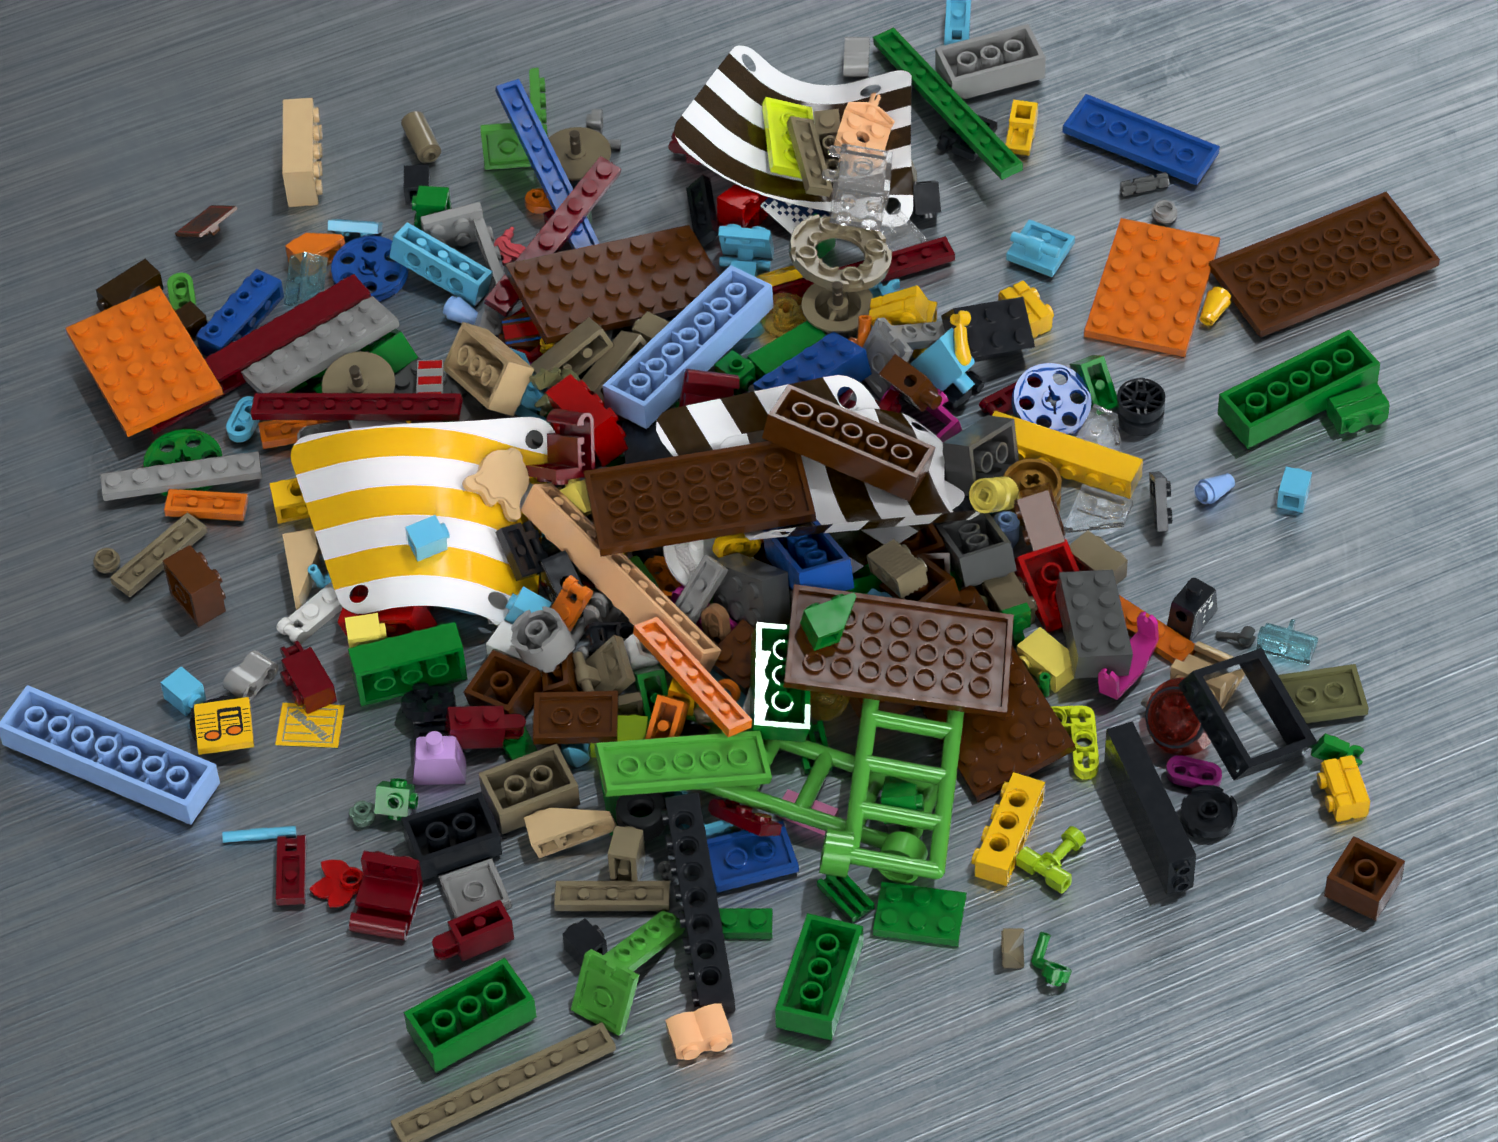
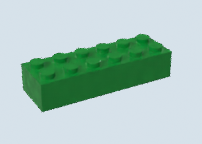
[1217,329,1380,449]

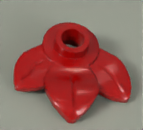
[310,860,364,908]

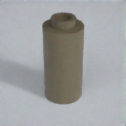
[401,111,441,163]

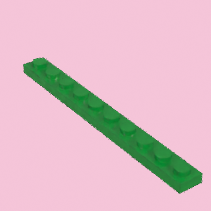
[873,27,1023,180]

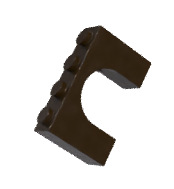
[96,259,208,342]

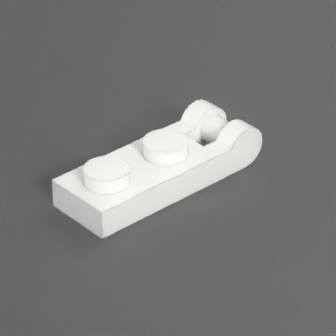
[276,582,343,644]

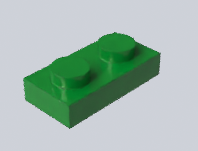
[719,908,773,939]

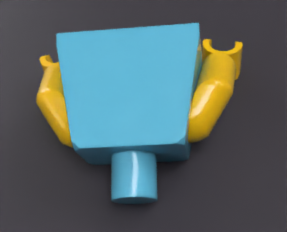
[910,310,975,394]

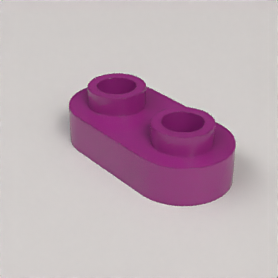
[1166,755,1222,788]

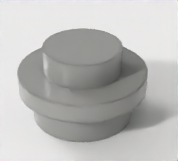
[1152,200,1177,224]

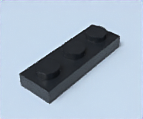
[686,175,719,247]

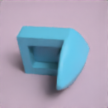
[561,743,591,768]

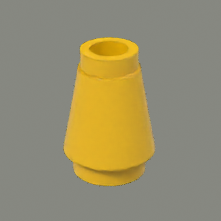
[1199,287,1231,326]

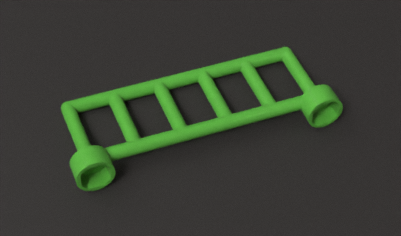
[819,698,964,880]
[643,705,938,884]

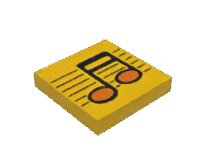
[194,697,254,755]

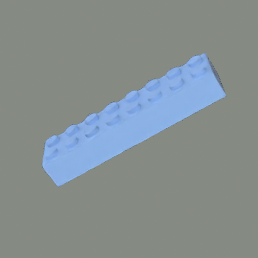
[603,265,774,429]
[0,685,220,825]

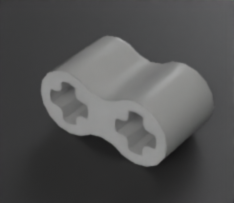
[843,37,870,77]
[223,650,278,701]

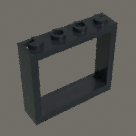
[1178,648,1318,781]

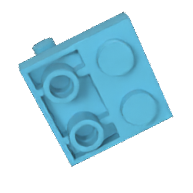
[1006,219,1075,277]
[718,224,774,271]

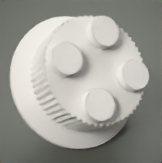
[663,538,718,587]

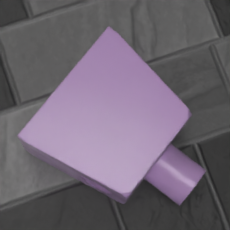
[412,731,466,785]

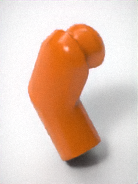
[848,315,872,347]

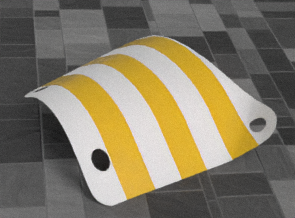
[291,417,555,625]

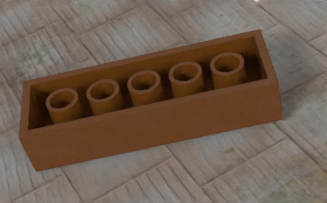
[762,384,936,502]

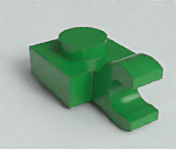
[1001,602,1031,648]
[1311,733,1364,767]

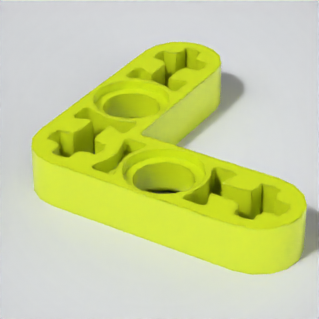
[1051,705,1099,780]

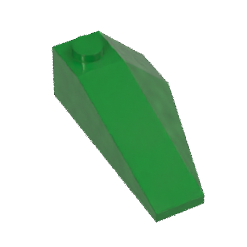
[312,329,418,393]

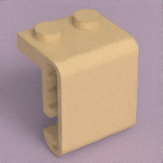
[1169,641,1245,710]

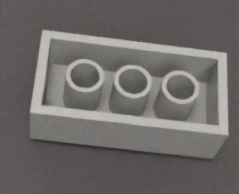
[935,24,1046,99]

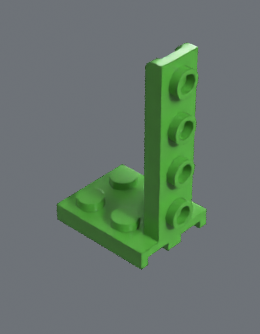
[481,68,548,170]
[571,910,685,1036]

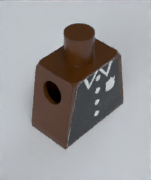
[879,354,942,412]

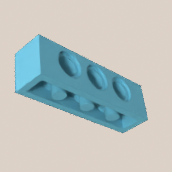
[389,222,493,307]

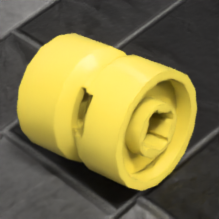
[969,477,1019,513]

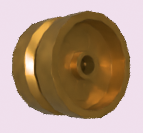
[1004,458,1062,526]

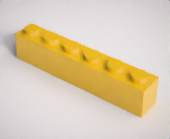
[992,411,1143,499]

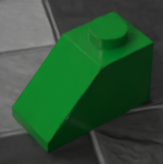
[1070,355,1117,414]
[632,664,668,725]
[881,776,924,825]

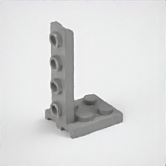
[421,202,513,313]
[863,318,945,399]

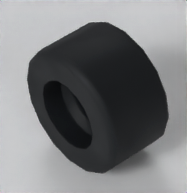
[615,793,666,841]

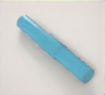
[222,826,297,843]

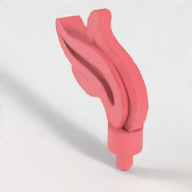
[494,227,526,265]

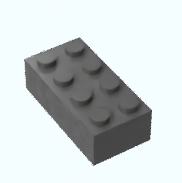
[1055,570,1133,678]

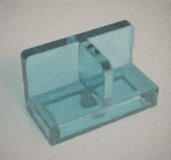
[284,252,328,306]
[1256,619,1318,666]

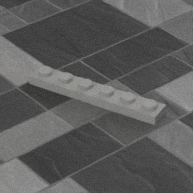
[100,451,262,501]

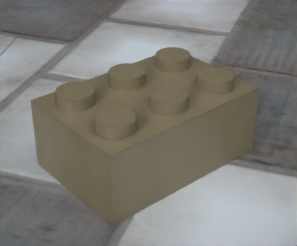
[479,744,580,834]

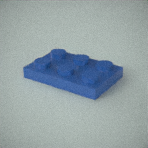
[707,820,799,893]

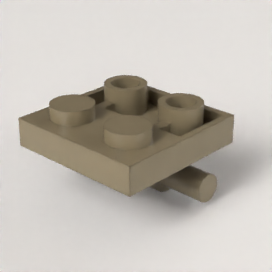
[572,635,635,695]

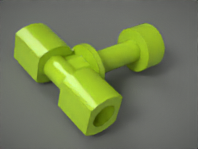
[1016,826,1086,894]

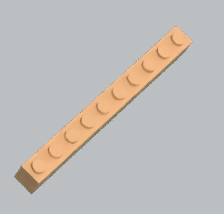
[521,483,722,673]

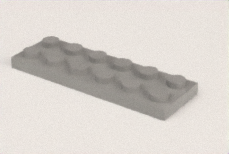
[241,296,400,393]

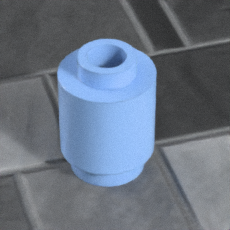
[993,511,1020,548]

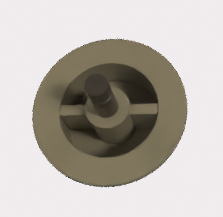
[802,281,873,339]

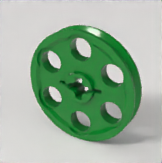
[143,429,222,496]

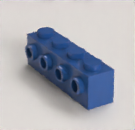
[196,269,284,356]

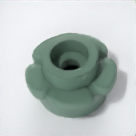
[349,800,376,827]

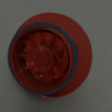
[1145,677,1217,756]

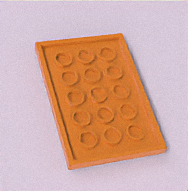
[1084,218,1220,357]
[65,286,223,437]

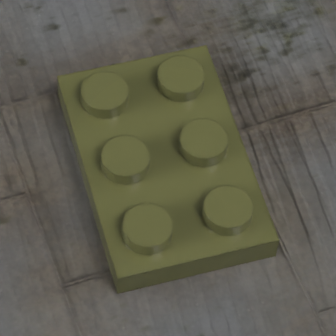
[1278,664,1369,723]

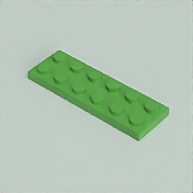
[595,731,772,797]

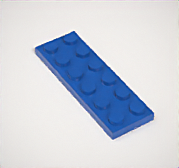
[1062,94,1220,186]

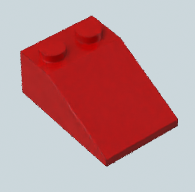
[1014,539,1079,633]

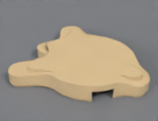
[462,448,529,522]

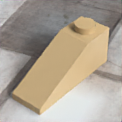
[282,528,322,610]
[524,808,617,858]

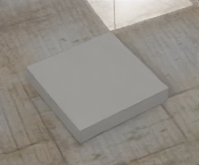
[438,858,512,918]

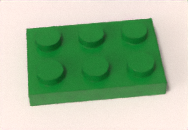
[873,882,967,947]

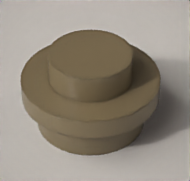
[93,548,121,573]

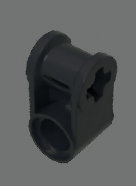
[584,621,634,656]

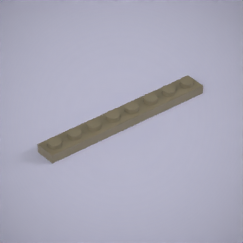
[390,1022,616,1142]

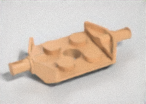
[833,93,895,176]

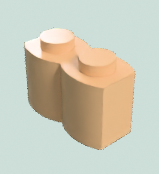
[665,1003,733,1060]

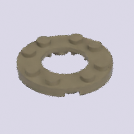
[789,213,892,292]

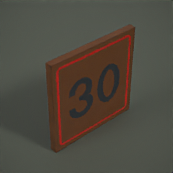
[175,205,238,238]

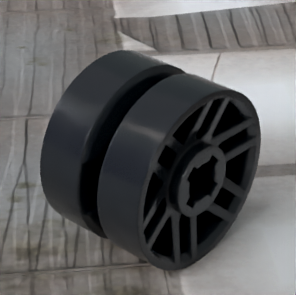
[1116,378,1165,436]

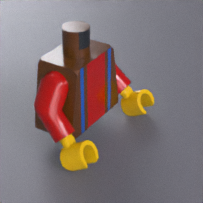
[495,306,557,362]

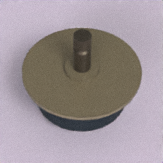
[548,127,611,189]
[322,352,395,393]

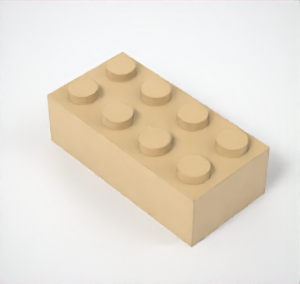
[282,98,323,207]
[444,322,535,416]

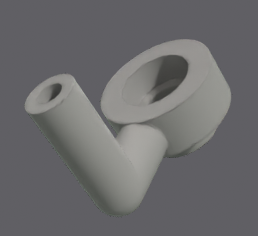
[586,109,621,150]

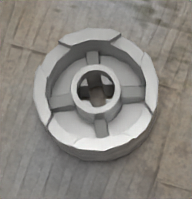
[510,606,575,673]

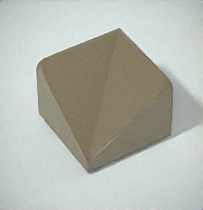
[1001,928,1024,969]

